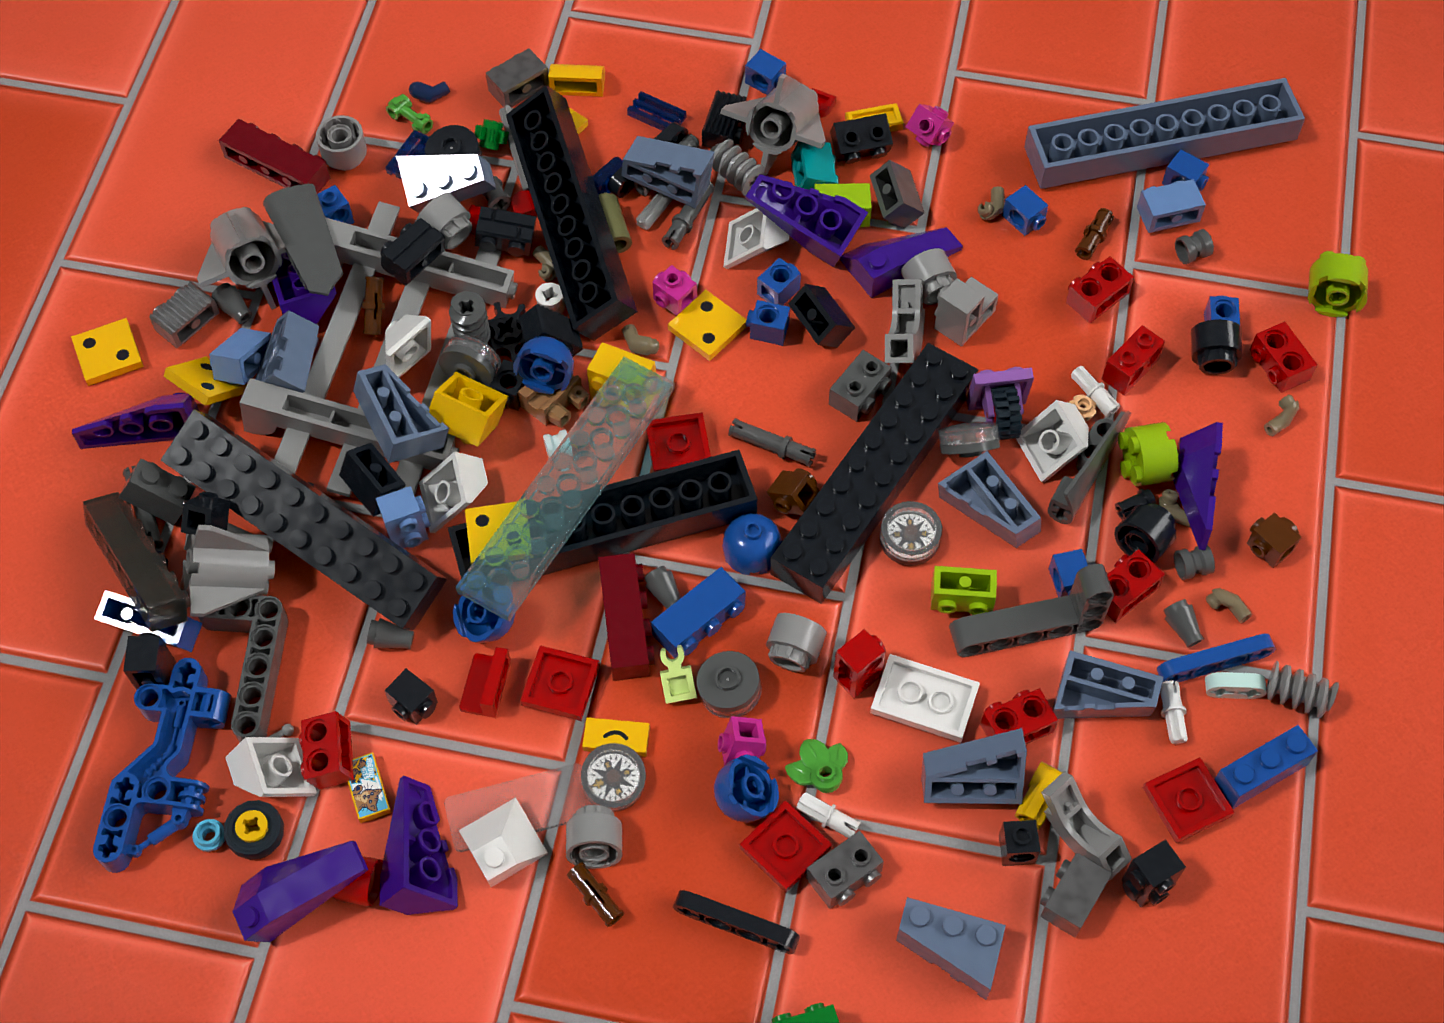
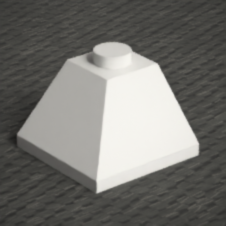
[723,208,790,269]
[385,314,431,378]
[1016,400,1089,483]
[419,451,488,533]
[225,737,317,797]
[459,797,548,887]

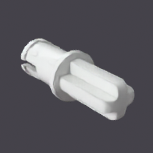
[1071,366,1120,418]
[1160,681,1188,744]
[796,793,861,838]

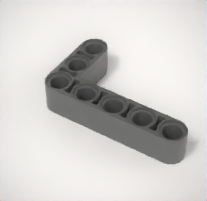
[949,564,1114,657]
[198,595,288,743]

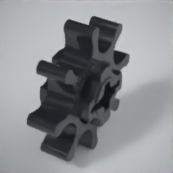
[484,302,526,366]

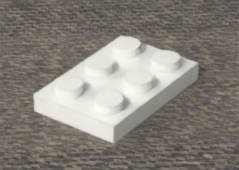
[870,654,980,743]

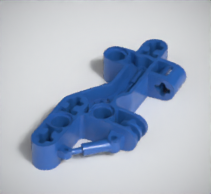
[93,658,232,873]

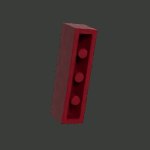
[219,119,331,194]
[598,553,655,681]

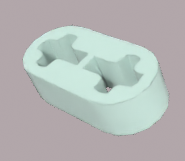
[1205,672,1267,699]

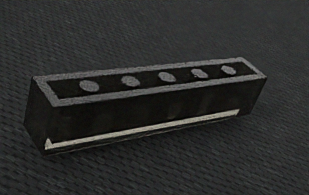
[83,492,190,632]

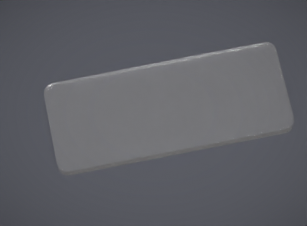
[444,763,592,852]

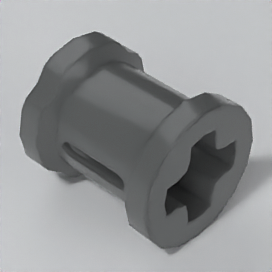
[482,176,512,211]

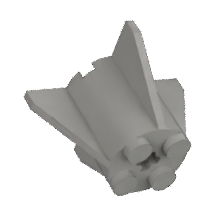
[720,74,826,176]
[197,207,286,310]
[177,523,275,617]

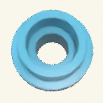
[192,819,225,852]

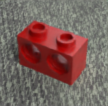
[1066,256,1134,323]
[1249,321,1318,393]
[1101,325,1165,395]
[1106,549,1165,623]
[833,629,886,699]
[980,688,1058,744]
[299,711,354,790]

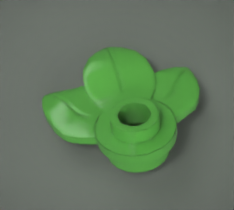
[785,739,848,793]

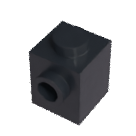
[181,492,230,535]
[384,668,438,725]

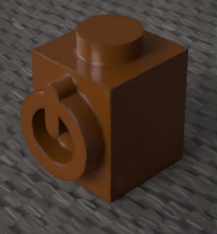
[767,468,820,515]
[1247,512,1301,568]

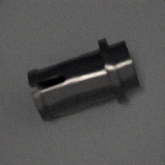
[1115,489,1156,520]

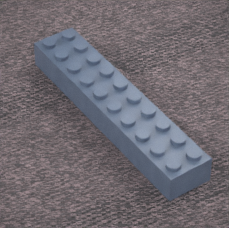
[1024,78,1305,189]

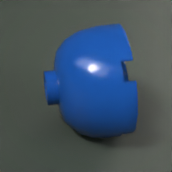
[513,336,574,394]
[722,513,783,575]
[453,580,516,643]
[713,754,779,823]

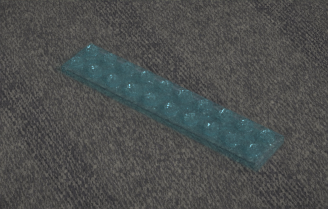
[455,357,675,621]

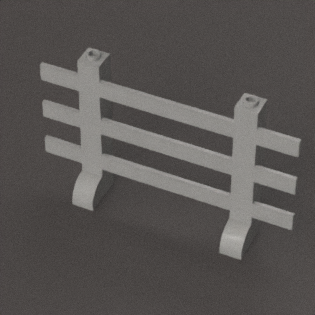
[240,201,518,497]

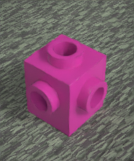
[905,104,954,147]
[652,265,697,316]
[718,716,766,766]

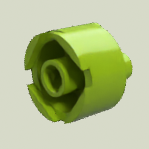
[1308,251,1368,317]
[1118,422,1178,486]

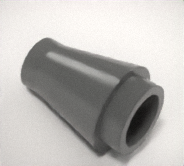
[211,283,252,324]
[644,566,681,609]
[1163,599,1204,648]
[367,618,414,649]

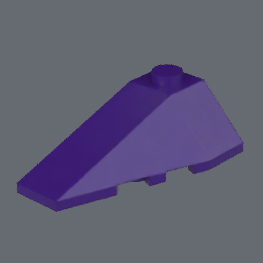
[745,174,868,267]
[840,227,963,298]
[272,252,337,325]
[72,393,199,449]
[1173,422,1223,550]
[380,775,458,915]
[233,841,368,942]

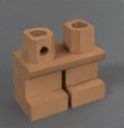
[518,375,590,428]

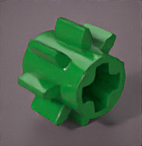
[474,119,509,150]

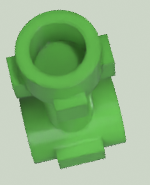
[386,94,433,134]

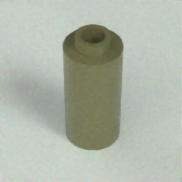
[599,193,632,253]

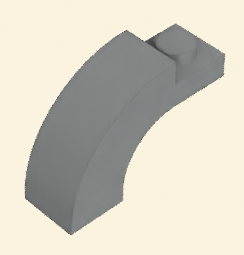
[885,279,925,363]
[1041,772,1132,881]

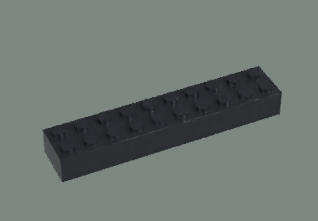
[506,85,638,341]
[770,343,979,604]
[161,409,447,630]
[448,449,758,586]

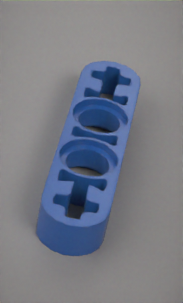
[1157,633,1276,683]

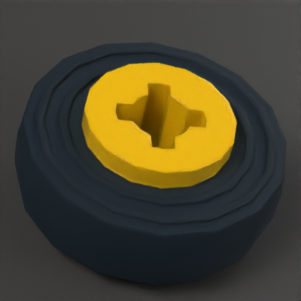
[224,800,284,860]

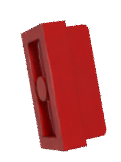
[459,647,511,718]

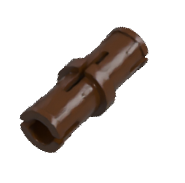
[1075,208,1114,260]
[362,276,385,335]
[567,862,624,927]

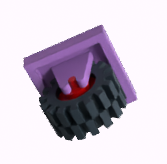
[966,367,1034,440]

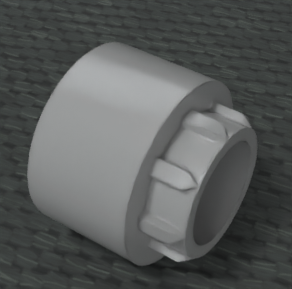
[316,115,367,171]
[416,192,472,249]
[901,248,957,305]
[766,613,827,672]
[566,805,622,869]

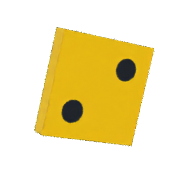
[668,289,747,361]
[71,318,144,386]
[164,356,247,406]
[465,500,534,568]

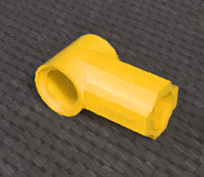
[1014,761,1063,830]

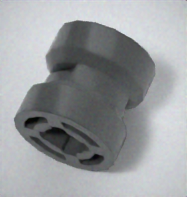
[1175,229,1214,264]
[1174,545,1215,580]

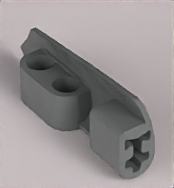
[263,184,343,296]
[1048,411,1132,524]

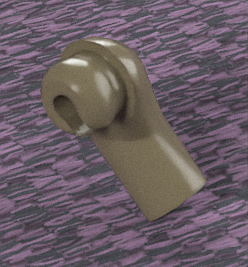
[978,186,1005,220]
[533,245,557,282]
[622,324,660,355]
[1264,395,1299,436]
[1159,489,1190,527]
[1206,588,1253,623]

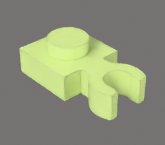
[660,645,697,704]

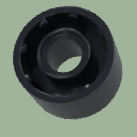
[1191,319,1243,375]
[1114,504,1176,563]

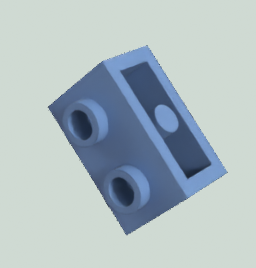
[1137,179,1206,233]
[209,328,271,385]
[376,486,431,548]

